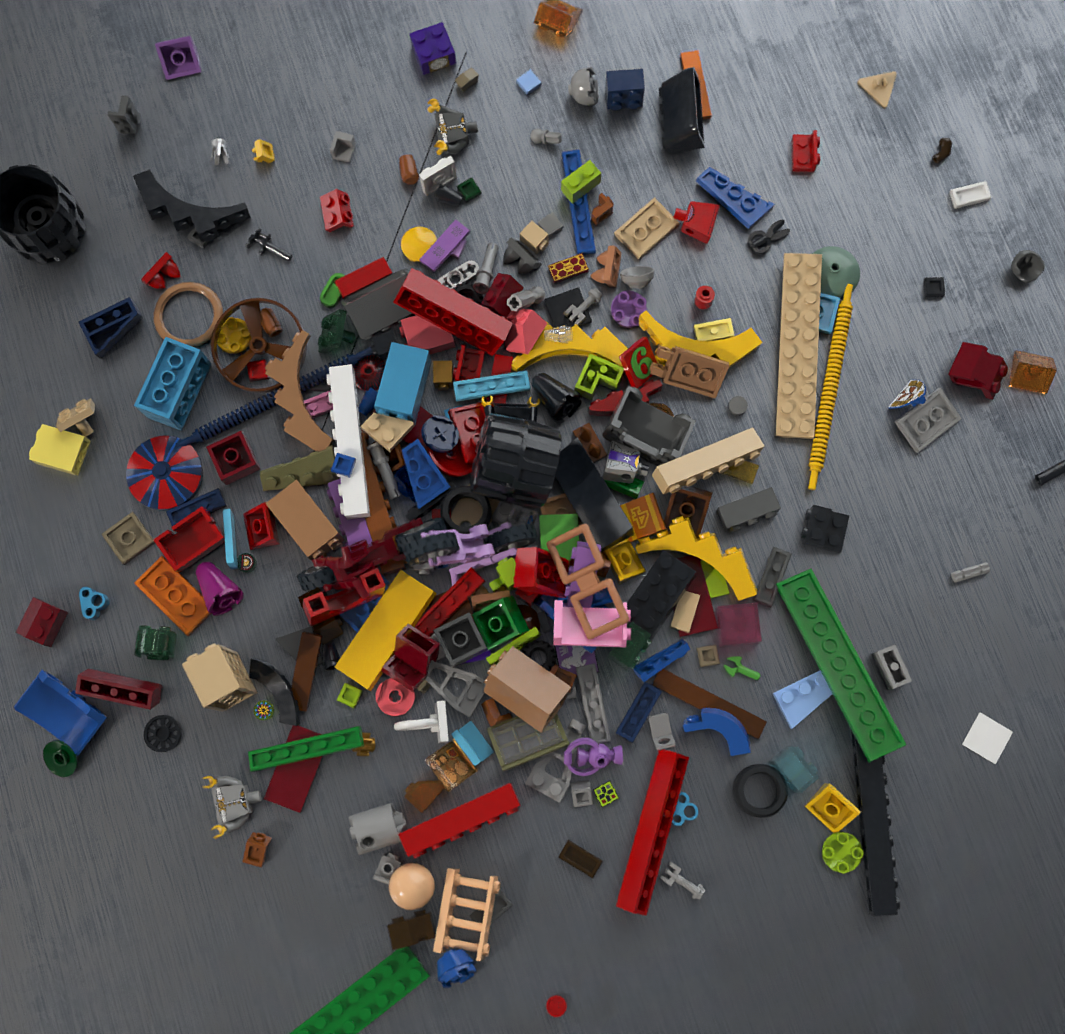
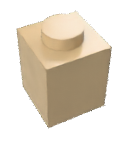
[520,221,549,254]

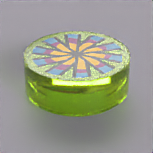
[254,700,274,721]

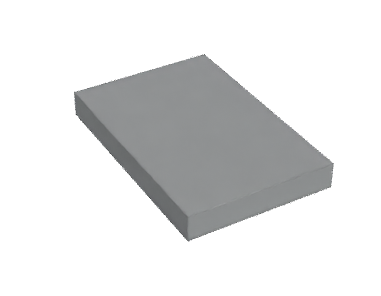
[895,388,962,453]

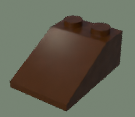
[663,485,713,539]

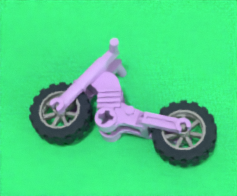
[403,522,538,586]

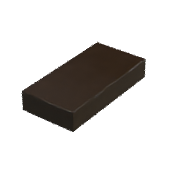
[558,840,603,878]

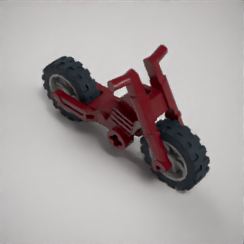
[297,517,447,599]

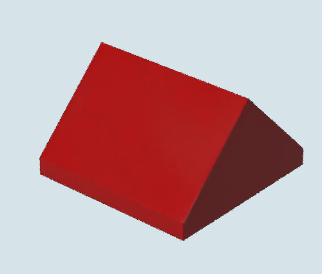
[243,502,280,550]

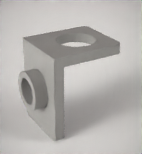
[648,712,676,750]

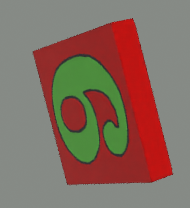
[619,337,657,389]

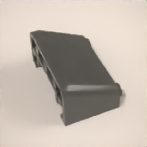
[602,386,696,466]

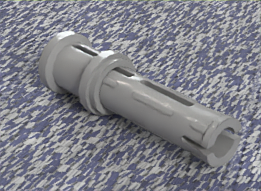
[473,243,499,294]
[366,442,402,500]

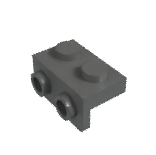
[107,95,141,134]

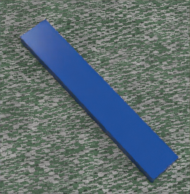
[562,150,596,255]

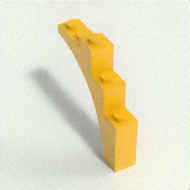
[638,310,763,369]
[512,321,628,374]
[635,516,757,601]

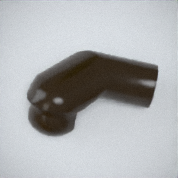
[932,137,952,164]

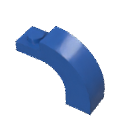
[683,708,751,756]

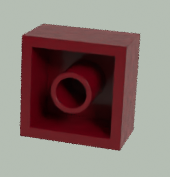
[206,431,261,485]

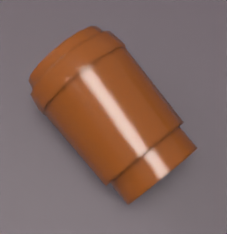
[399,154,419,185]
[260,308,283,338]

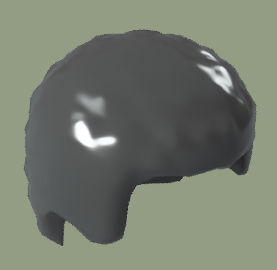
[1011,250,1045,283]

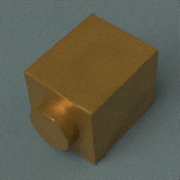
[433,360,453,390]

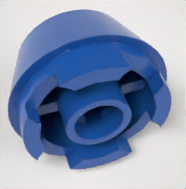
[437,949,477,988]

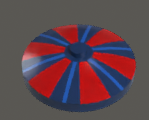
[126,435,203,511]

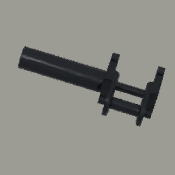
[245,228,292,261]

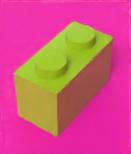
[561,160,602,204]

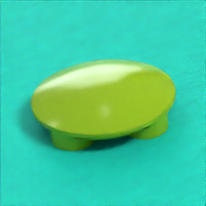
[822,832,864,874]

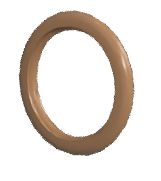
[154,282,223,347]

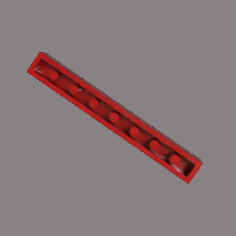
[616,749,689,916]

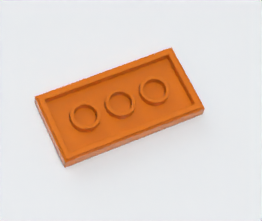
[134,556,210,636]

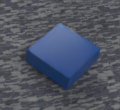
[331,453,356,478]

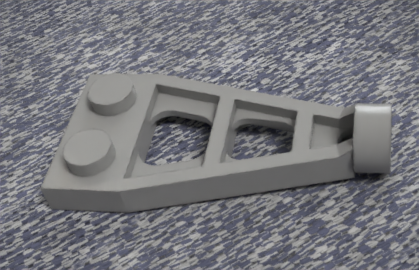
[425,661,486,718]
[525,718,586,803]

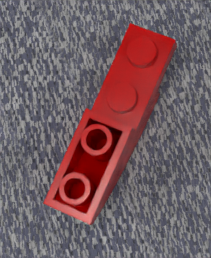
[588,379,663,416]

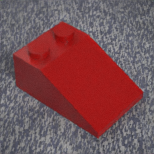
[513,547,569,598]

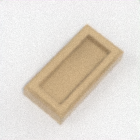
[670,591,700,633]

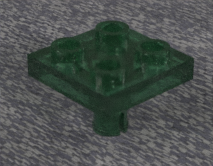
[318,309,355,354]

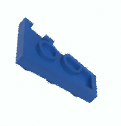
[401,439,450,509]

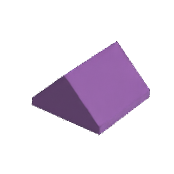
[155,36,201,80]

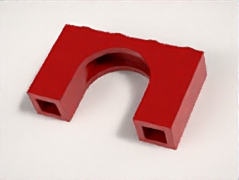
[303,568,386,626]

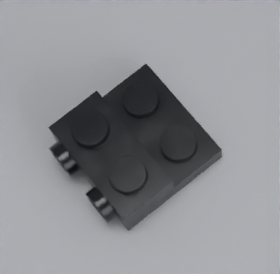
[801,505,850,553]

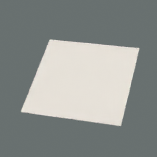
[962,712,1013,764]

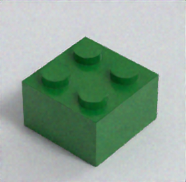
[472,595,529,650]

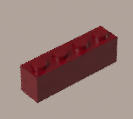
[75,669,162,710]

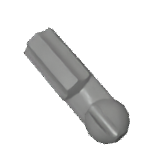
[507,286,545,311]

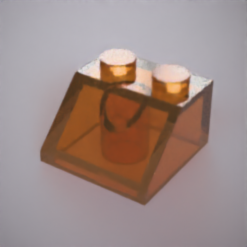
[533,0,583,37]

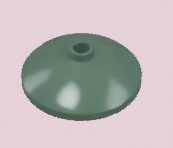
[812,246,860,299]

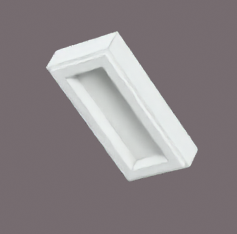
[949,181,992,209]

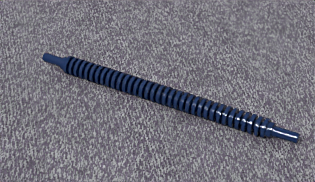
[176,347,373,447]

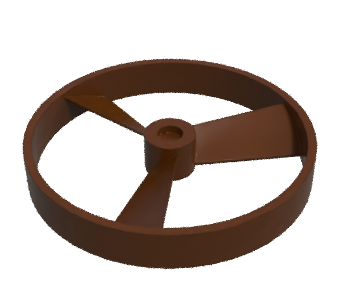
[211,298,307,393]

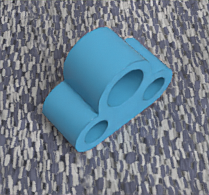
[79,587,109,620]
[672,792,698,826]

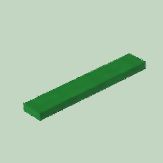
[248,726,364,772]

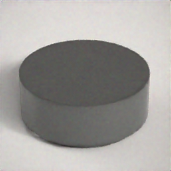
[728,396,748,416]

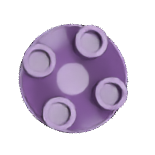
[611,290,647,328]

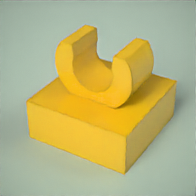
[252,139,275,163]

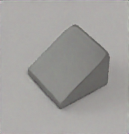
[570,780,593,807]

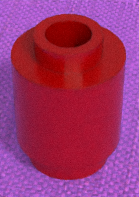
[694,285,715,309]

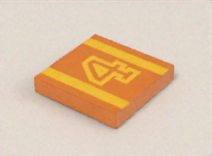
[620,493,666,542]

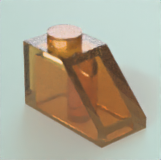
[404,780,446,813]

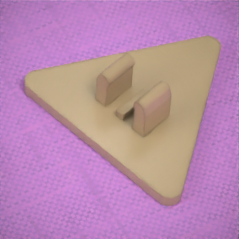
[858,72,896,108]

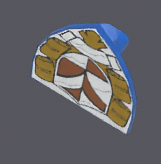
[888,380,926,409]

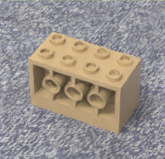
[182,644,258,712]

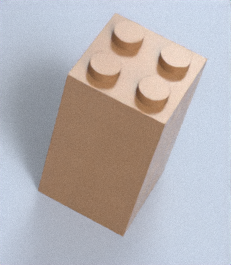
[265,480,344,561]
[484,646,571,733]

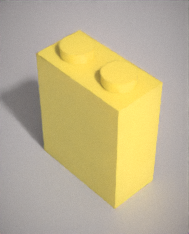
[29,424,91,476]

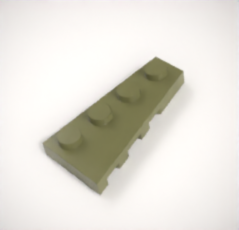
[260,445,339,491]

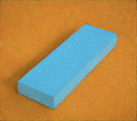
[223,509,238,570]

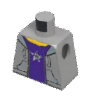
[602,441,649,483]

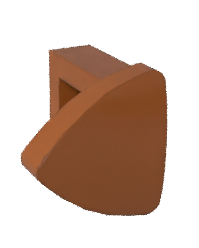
[550,664,577,694]
[481,698,512,727]

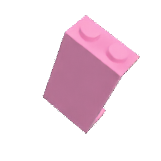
[554,600,631,647]

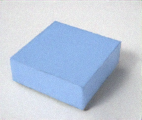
[516,69,541,95]

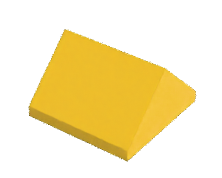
[603,538,646,585]
[805,783,861,833]

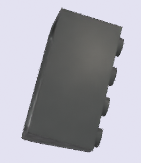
[341,268,412,340]

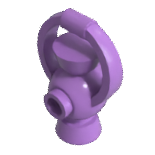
[564,738,623,776]

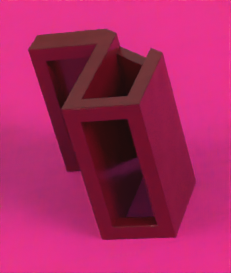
[948,342,1008,400]
[382,623,440,692]

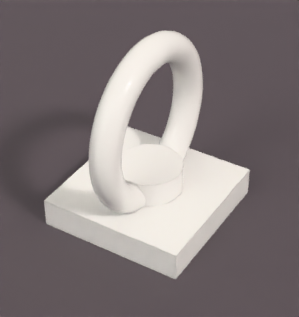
[394,701,449,744]

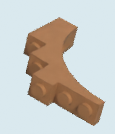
[265,330,334,452]

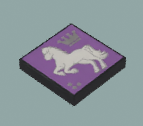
[553,641,599,677]

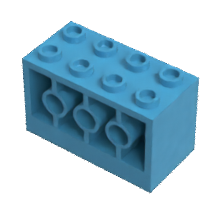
[134,337,212,431]

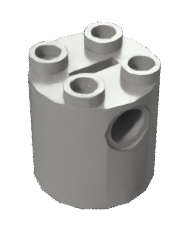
[349,803,407,855]

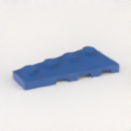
[696,167,775,229]

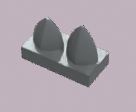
[503,237,542,274]

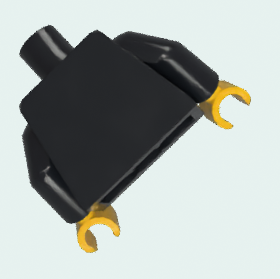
[482,395,540,422]

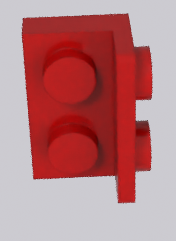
[792,130,820,172]

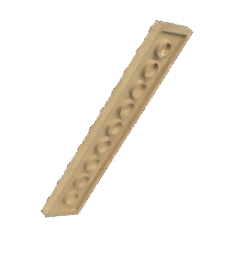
[775,253,822,439]

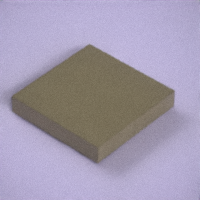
[101,512,155,565]

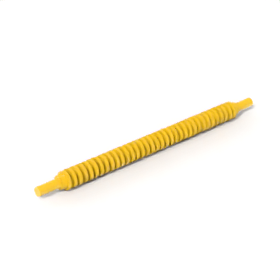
[808,284,853,490]

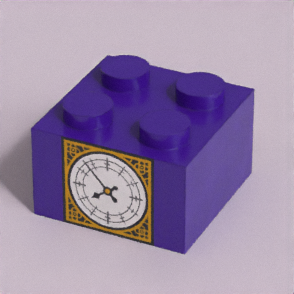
[409,22,457,75]

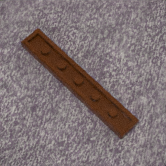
[652,669,767,739]

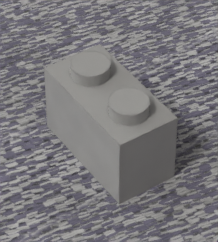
[872,645,912,690]

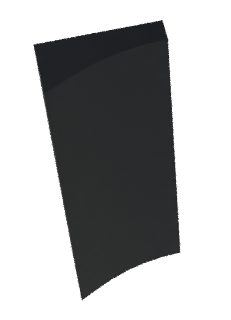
[555,437,634,552]

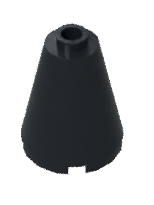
[532,373,582,424]

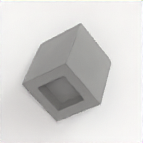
[330,131,356,162]

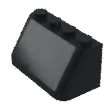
[659,67,705,154]

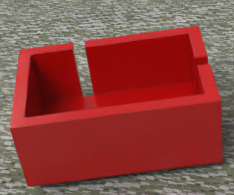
[153,506,225,573]

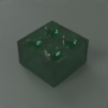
[608,622,652,671]

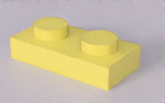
[693,318,735,341]

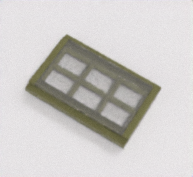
[487,713,570,772]

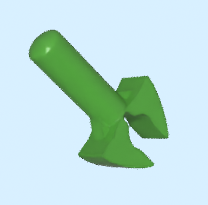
[723,656,760,680]

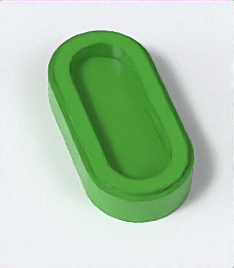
[320,273,345,308]

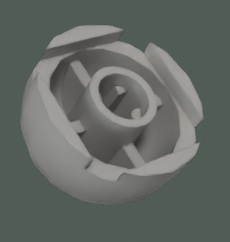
[568,67,599,105]

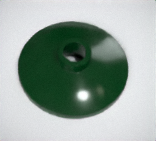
[43,740,77,777]

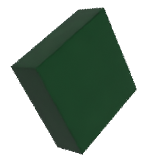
[457,177,482,203]

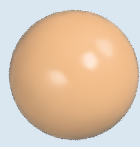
[389,863,435,910]

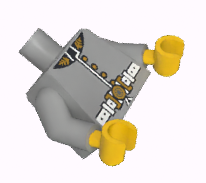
[202,776,262,839]

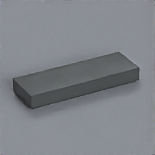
[753,547,792,608]

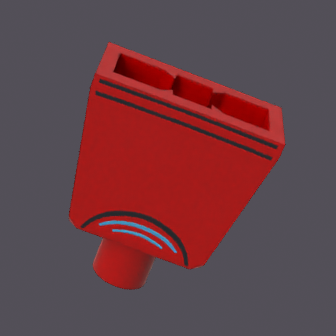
[673,201,720,244]

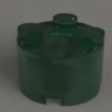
[134,625,177,660]

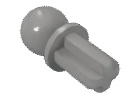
[530,129,562,145]

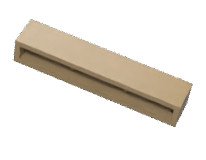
[652,427,764,495]

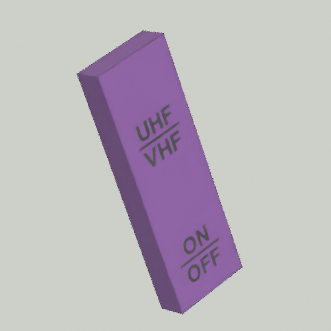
[419,219,470,273]

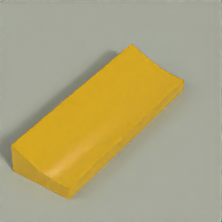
[335,570,437,691]

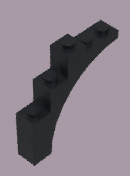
[133,169,251,243]

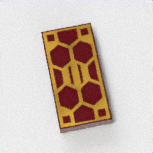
[548,253,589,284]

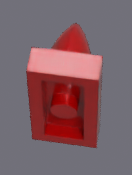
[141,252,180,289]

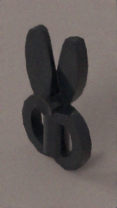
[748,219,790,255]

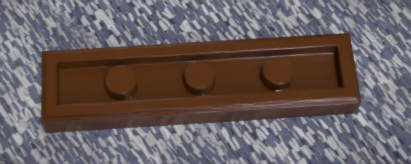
[291,631,323,712]

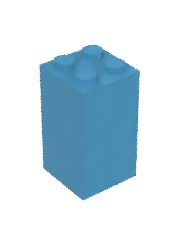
[374,342,431,425]

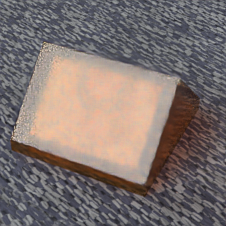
[1009,350,1057,394]

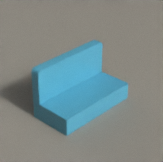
[451,721,494,767]

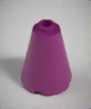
[195,562,244,616]

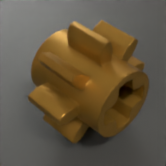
[352,732,375,756]

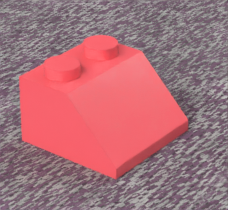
[505,309,547,354]

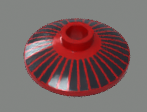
[354,355,386,391]

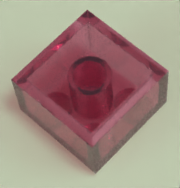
[715,602,762,647]

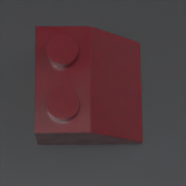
[480,273,524,318]
[16,597,68,647]

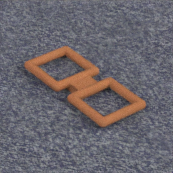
[547,524,629,640]

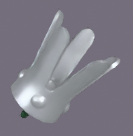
[210,137,229,166]

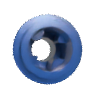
[359,387,378,416]

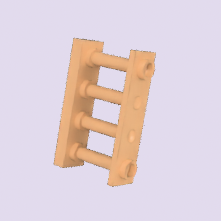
[433,868,500,961]

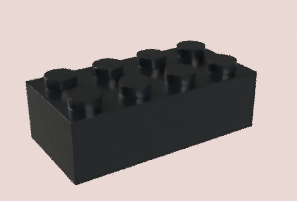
[627,550,697,638]

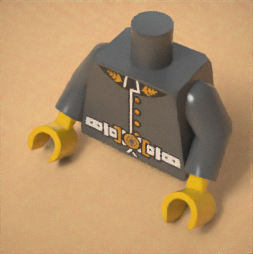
[427,98,478,155]

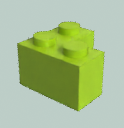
[575,354,624,401]

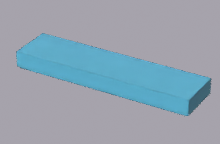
[453,370,531,402]

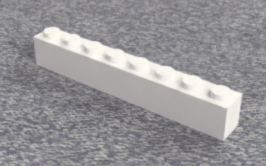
[327,364,370,520]

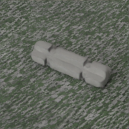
[951,562,990,583]

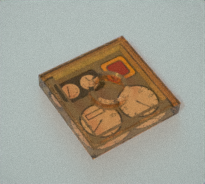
[425,739,478,792]

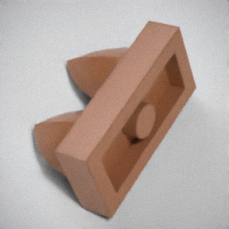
[590,245,622,288]
[471,585,510,613]

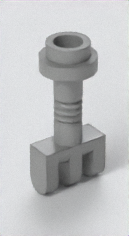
[564,288,602,326]
[659,861,706,900]

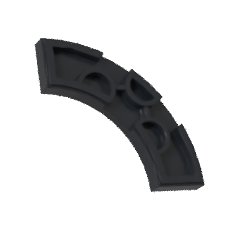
[249,658,300,726]

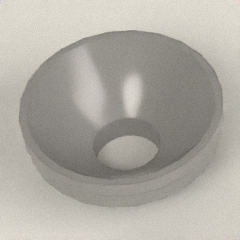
[620,266,654,289]

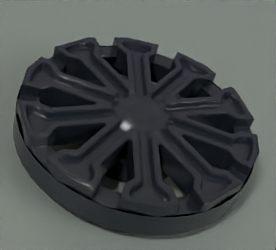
[143,715,181,752]

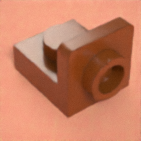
[591,193,614,226]
[243,832,271,868]

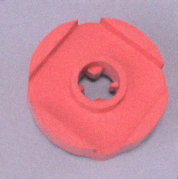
[375,678,415,717]

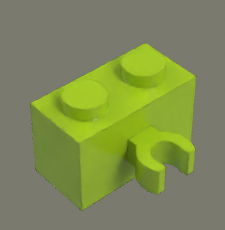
[489,557,516,592]

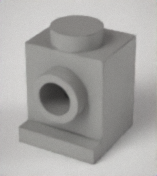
[373,852,403,885]

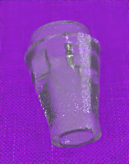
[544,325,573,344]

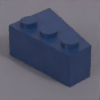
[78,297,143,359]

